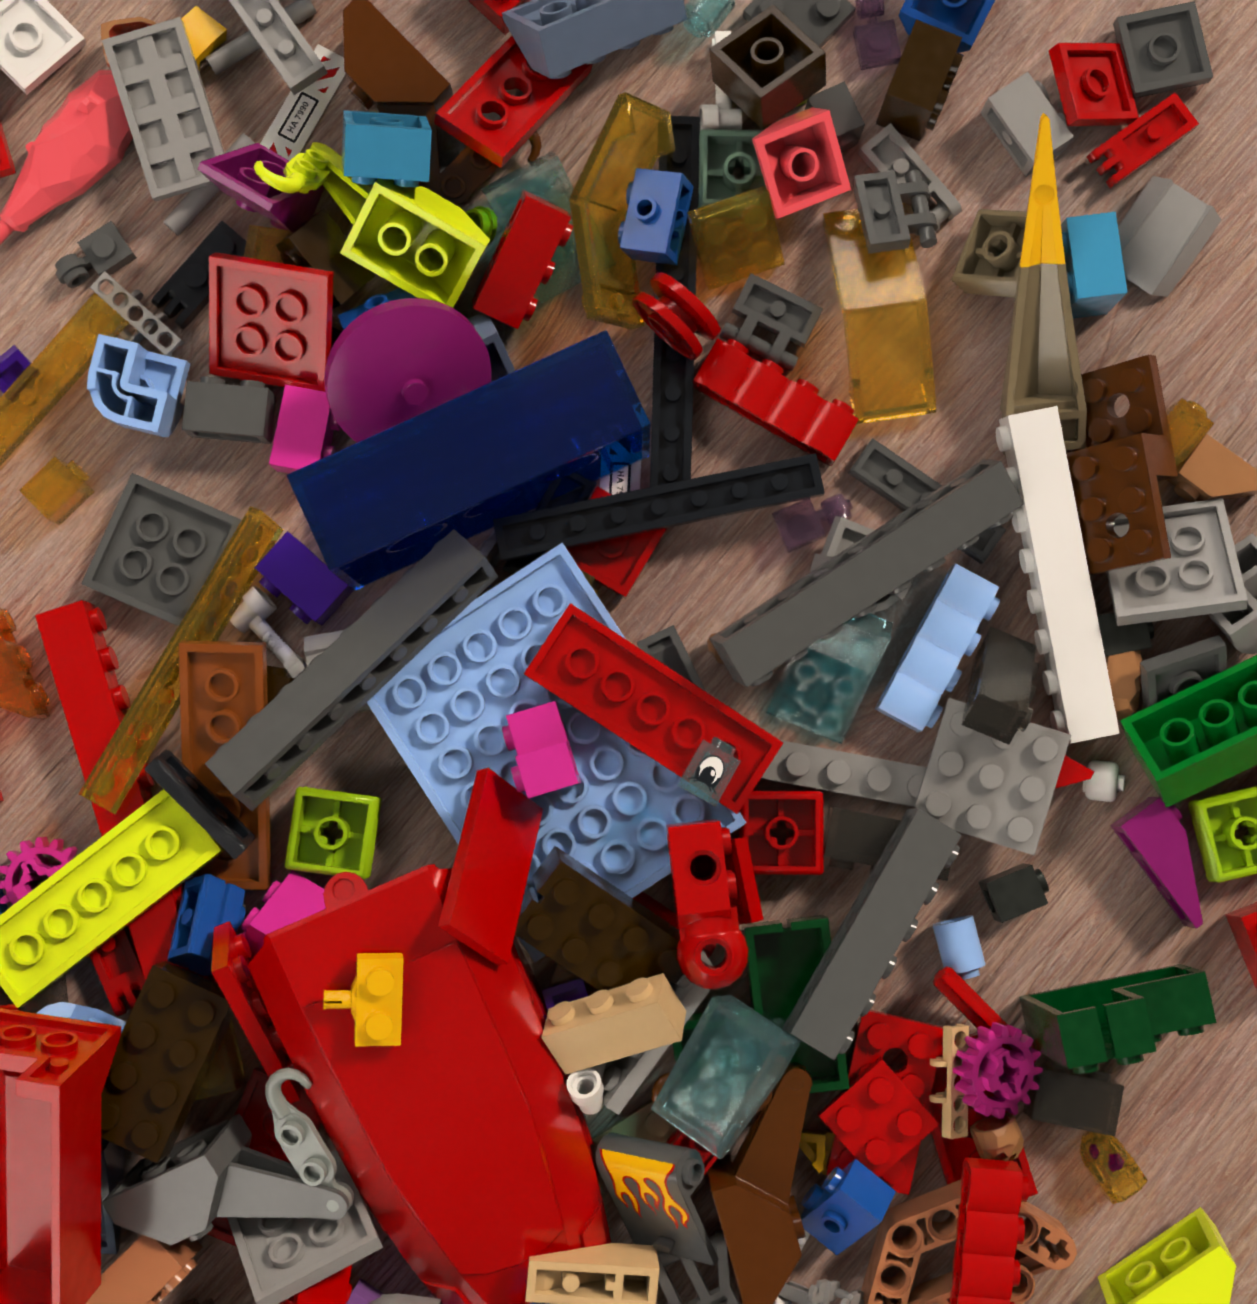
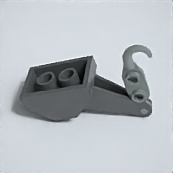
[101,1067,355,1245]

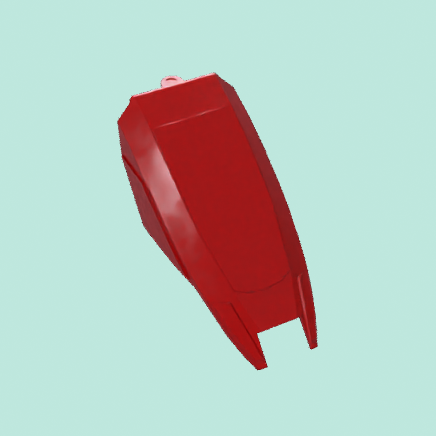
[248,864,612,1304]

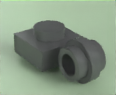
[55,221,137,288]

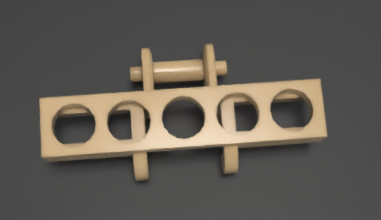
[929,1024,969,1139]

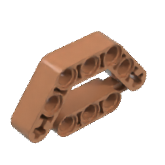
[861,1180,1077,1304]

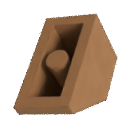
[1167,434,1257,502]

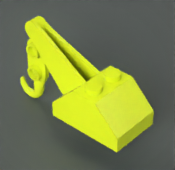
[254,142,490,308]
[1098,1207,1236,1304]

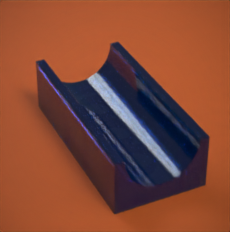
[287,330,651,590]

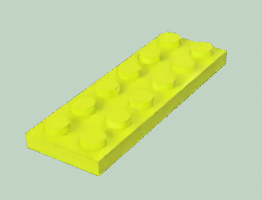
[0,789,225,1008]

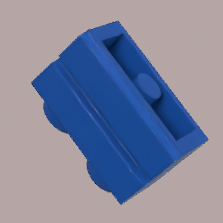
[168,874,246,976]

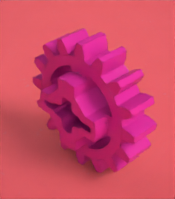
[0,837,78,905]
[953,1022,1043,1119]

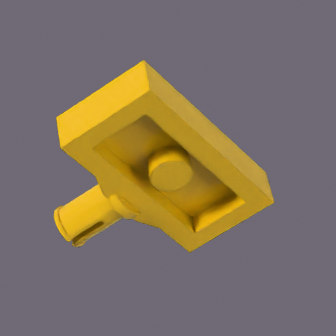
[323,953,403,1047]

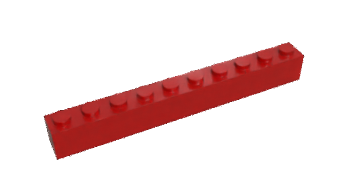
[35,600,214,982]

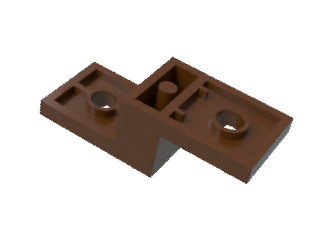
[1066,354,1178,575]

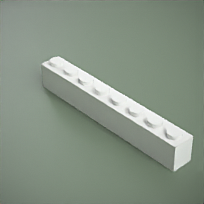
[996,406,1120,743]

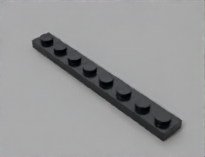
[493,453,825,562]

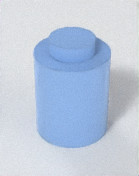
[932,915,986,980]

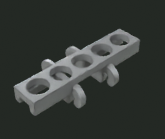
[90,271,184,357]
[779,1279,864,1304]

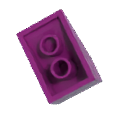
[197,143,324,232]

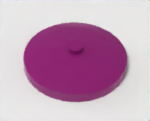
[324,298,491,455]

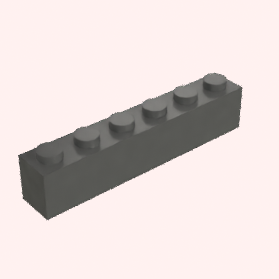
[782,808,962,1060]

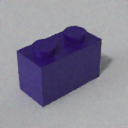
[254,531,354,626]

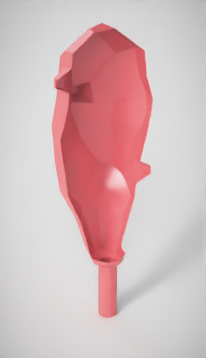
[0,70,133,245]

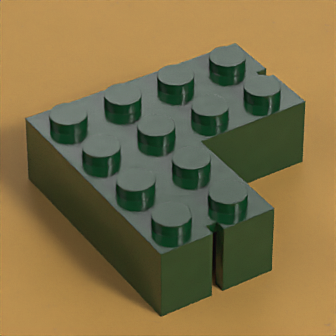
[672,915,850,1103]
[1019,964,1217,1074]

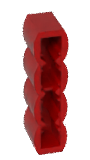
[693,339,859,467]
[949,1157,1029,1304]

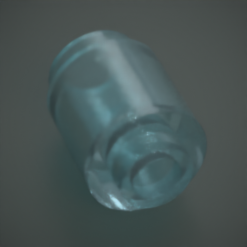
[683,0,735,38]

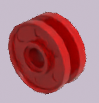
[632,272,721,360]

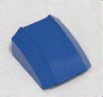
[898,0,995,53]

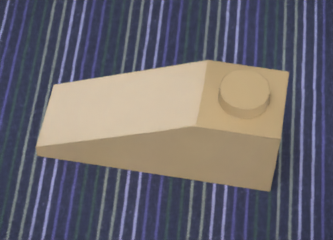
[525,1243,660,1304]

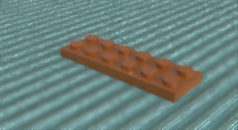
[178,640,271,890]

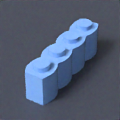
[875,563,1000,733]

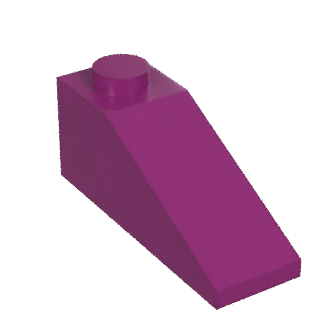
[1110,797,1203,929]

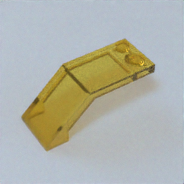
[569,92,675,330]
[823,203,937,424]

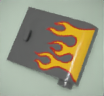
[596,1132,719,1266]

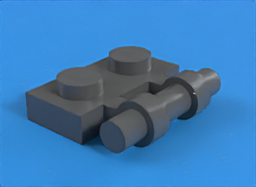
[853,170,938,254]
[720,273,823,372]

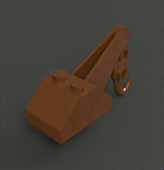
[343,0,542,206]
[652,1062,812,1304]

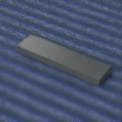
[848,438,1006,564]

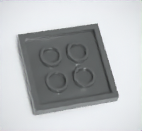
[81,473,246,634]

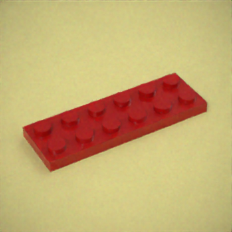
[524,603,784,814]

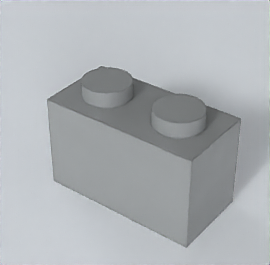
[981,72,1074,177]

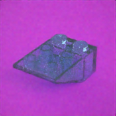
[766,613,893,744]

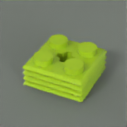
[1188,786,1257,883]
[285,787,381,880]

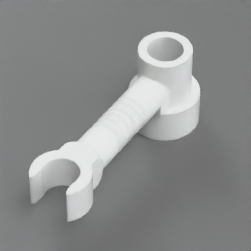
[699,31,742,131]
[227,585,307,679]
[567,1063,606,1115]

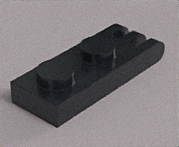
[151,221,255,329]

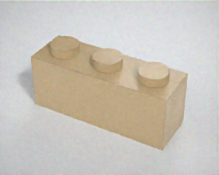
[541,973,686,1075]

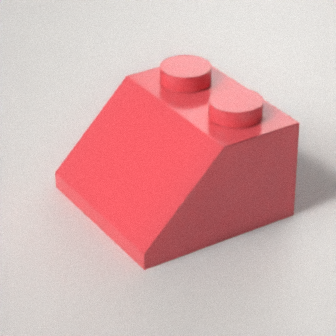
[752,107,851,219]

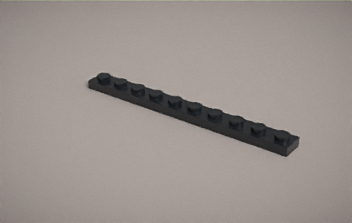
[650,116,700,487]

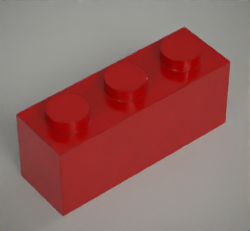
[472,190,573,329]

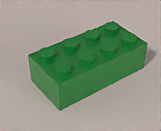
[1120,655,1257,808]

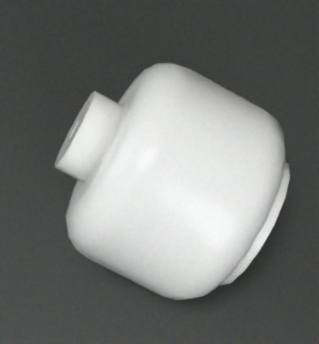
[1083,760,1125,802]

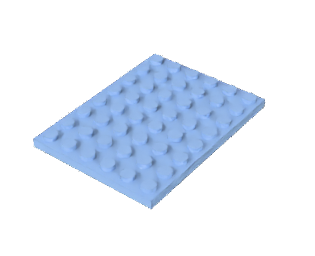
[366,543,747,963]

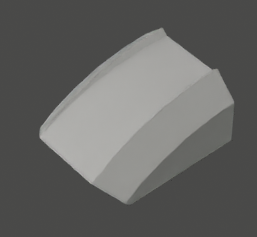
[1118,176,1221,297]

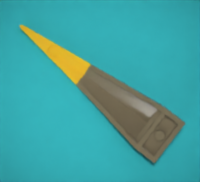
[1000,113,1087,456]

